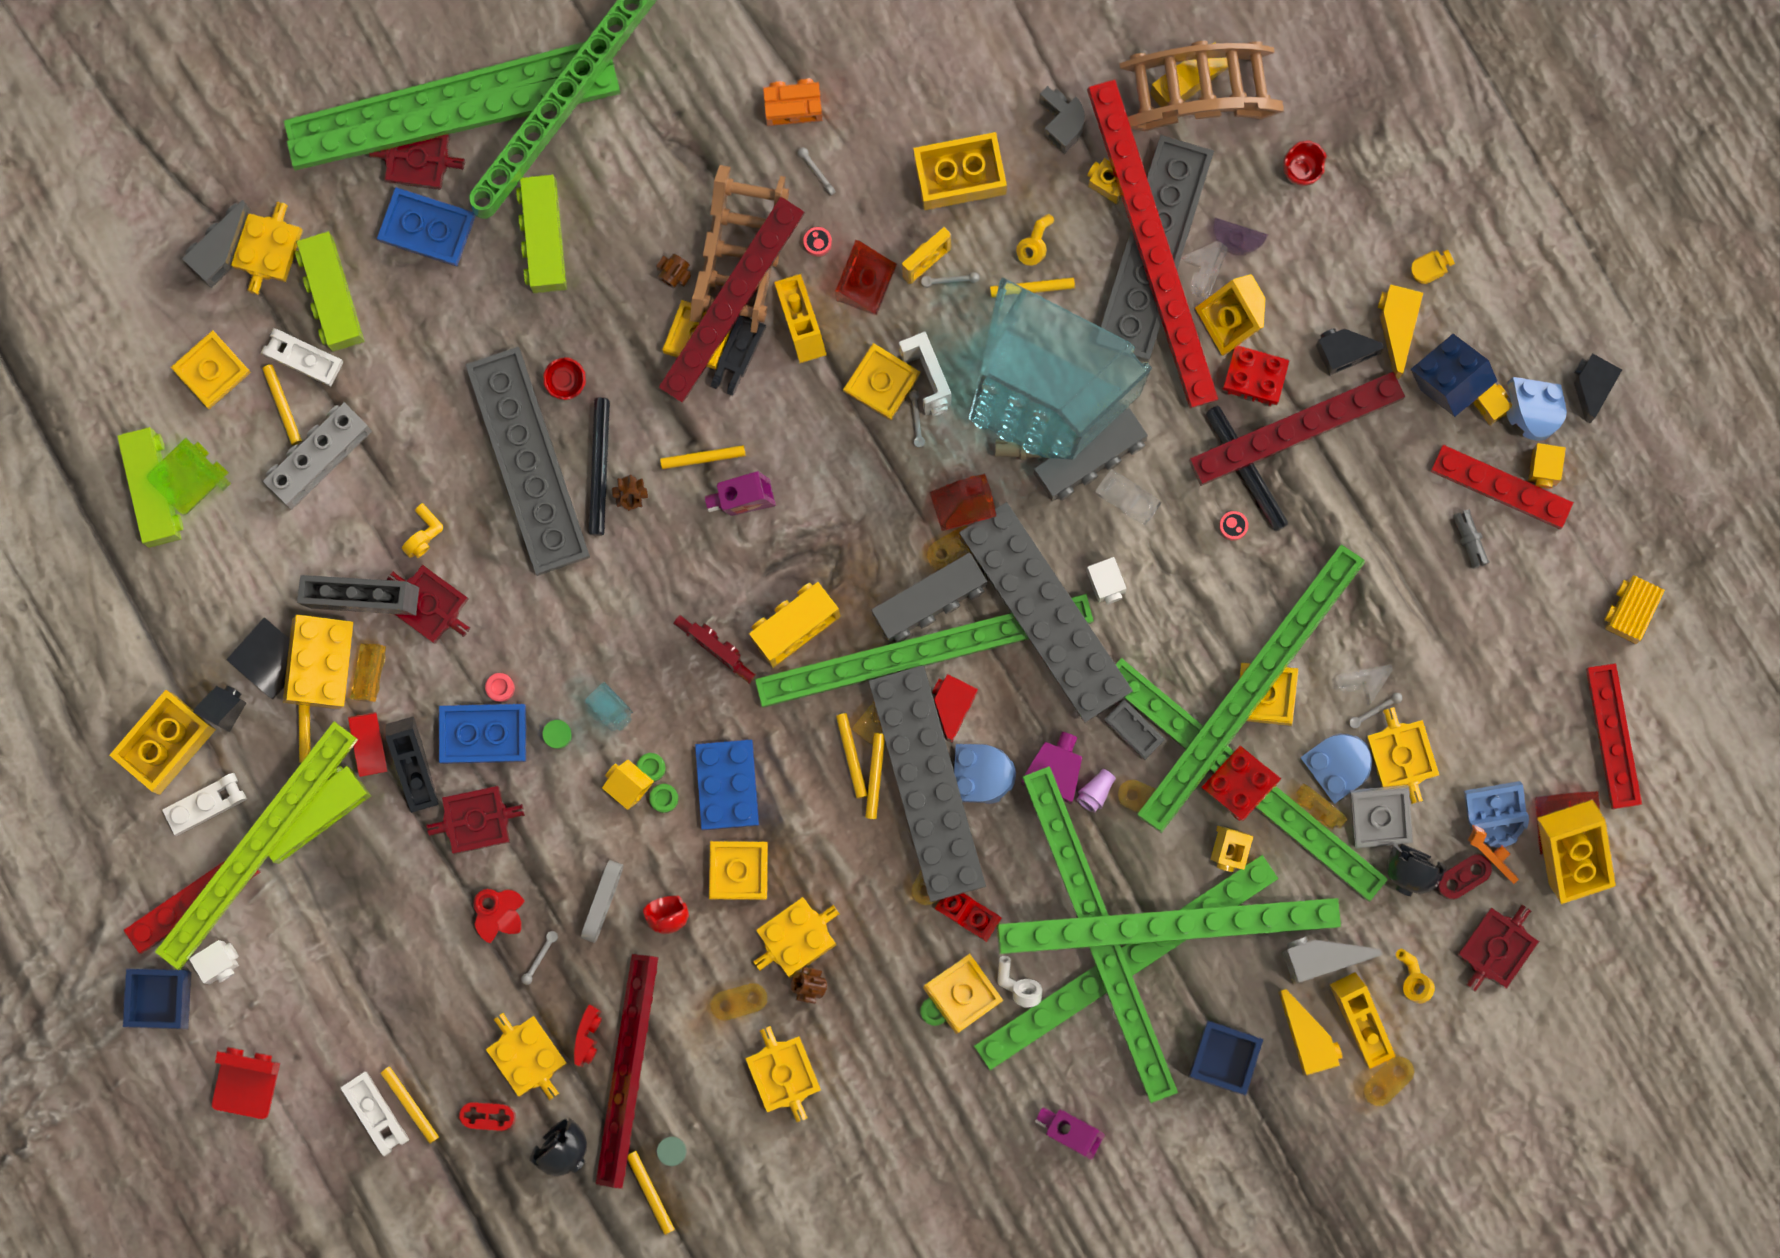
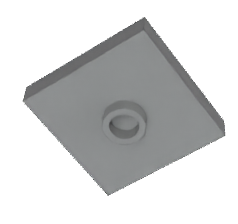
[1350,785,1413,848]

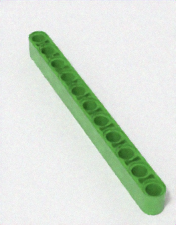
[469,0,657,219]

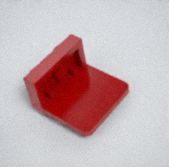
[212,1047,281,1119]

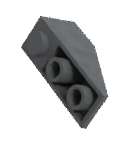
[182,200,251,288]

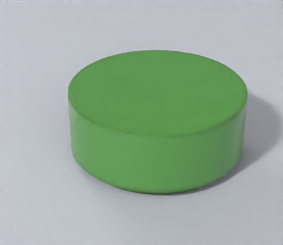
[543,720,572,749]
[637,753,666,782]
[649,784,679,813]
[921,998,946,1026]

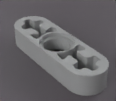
[581,860,624,943]

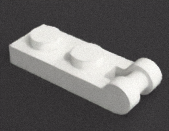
[261,328,343,387]
[162,773,247,836]
[341,1072,409,1156]

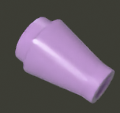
[1076,769,1116,813]

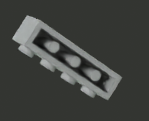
[263,402,372,510]

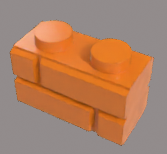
[763,79,823,126]

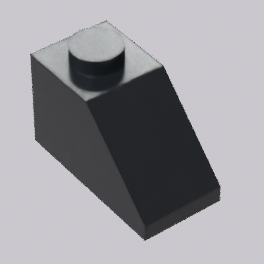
[1316,328,1384,376]
[1574,353,1622,423]
[193,685,246,732]

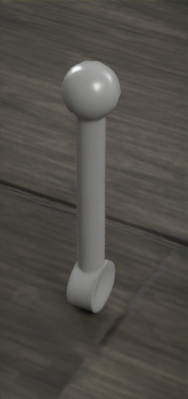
[797,147,836,196]
[921,272,980,288]
[909,390,925,448]
[1349,693,1403,729]
[521,931,558,985]

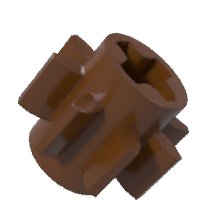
[656,253,691,289]
[612,475,648,511]
[791,967,827,1004]

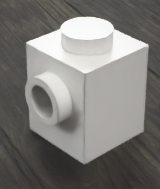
[1086,557,1127,604]
[189,940,239,984]

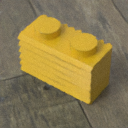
[1604,575,1665,644]

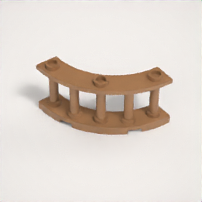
[1119,41,1284,132]
[690,165,789,333]

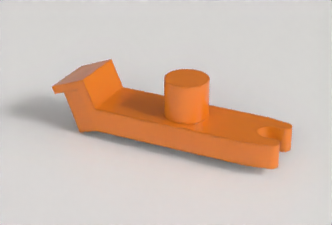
[1468,825,1519,884]

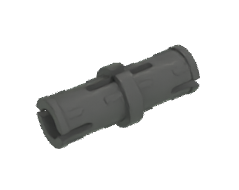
[1453,509,1490,569]

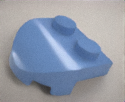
[1506,377,1567,441]
[1300,733,1373,804]
[954,744,1016,804]
[1464,781,1529,847]

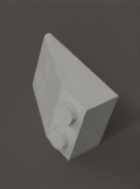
[1282,937,1382,985]

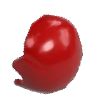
[1283,140,1327,186]
[543,357,586,400]
[643,895,689,934]

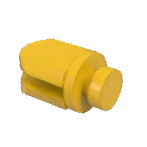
[1411,249,1455,284]

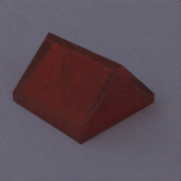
[835,240,897,315]

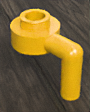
[1016,214,1054,266]
[401,503,443,558]
[1396,949,1435,1004]

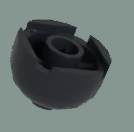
[1387,843,1447,897]
[530,1118,587,1177]

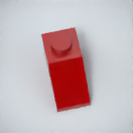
[932,674,978,743]

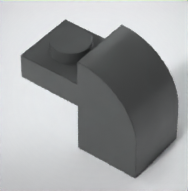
[1039,86,1084,154]

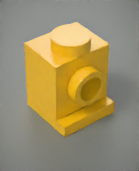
[1087,158,1121,204]
[1473,384,1512,426]
[1210,825,1254,872]

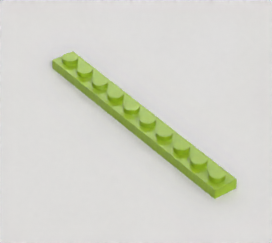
[155,722,358,970]

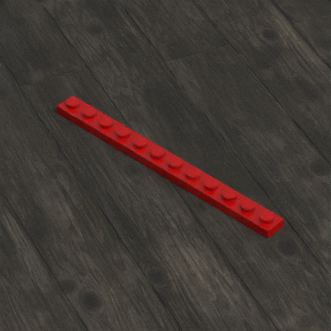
[1087,79,1218,409]

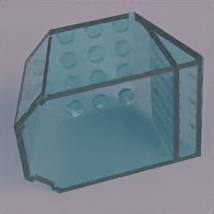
[968,277,1152,460]

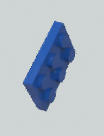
[377,187,476,267]
[439,704,526,764]
[695,740,759,831]

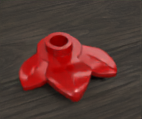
[473,889,525,943]

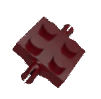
[369,134,465,190]
[387,565,471,644]
[673,615,756,684]
[427,786,525,854]
[1458,905,1539,992]

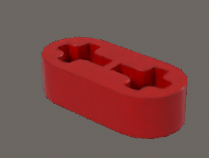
[459,1102,516,1131]

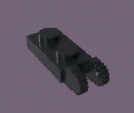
[710,315,766,396]

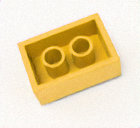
[913,132,1007,210]
[749,582,841,668]
[283,615,353,710]
[109,690,216,795]
[1537,800,1616,904]

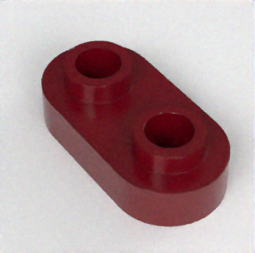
[1437,855,1492,900]

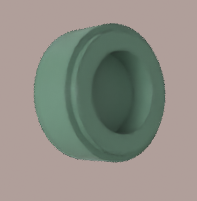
[657,1137,687,1166]

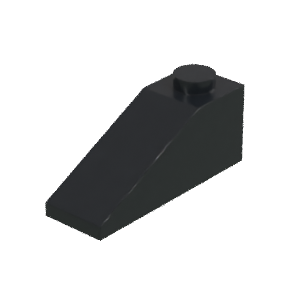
[385,716,439,813]

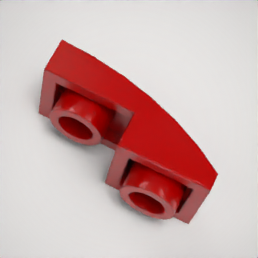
[348,712,388,777]
[935,893,1002,942]
[574,1004,602,1067]

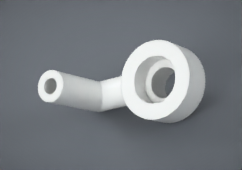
[997,956,1042,1007]

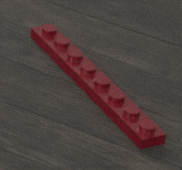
[659,197,805,403]
[1189,372,1406,486]
[595,954,659,1189]

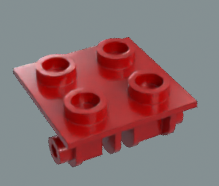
[1223,345,1290,407]
[1202,746,1281,821]

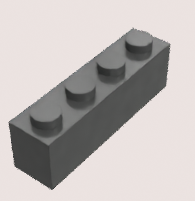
[1034,408,1148,502]
[871,553,987,643]
[297,575,419,615]

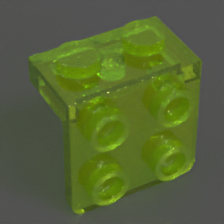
[147,438,231,515]

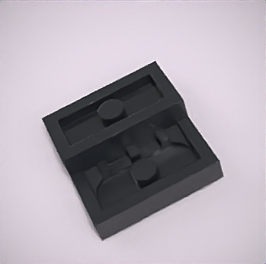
[226,617,290,700]

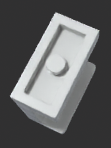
[899,332,951,416]

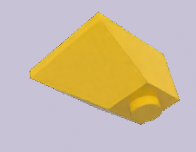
[1195,274,1265,356]

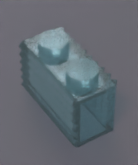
[585,682,633,731]

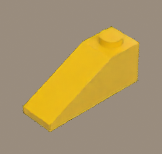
[1150,42,1228,107]
[774,274,826,363]
[1377,284,1423,379]
[1329,972,1396,1069]
[1278,989,1342,1076]

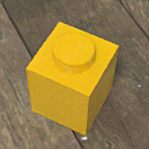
[1528,443,1566,489]
[602,760,654,810]

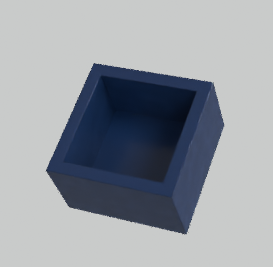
[1411,334,1497,417]
[123,969,192,1029]
[1188,1021,1264,1096]

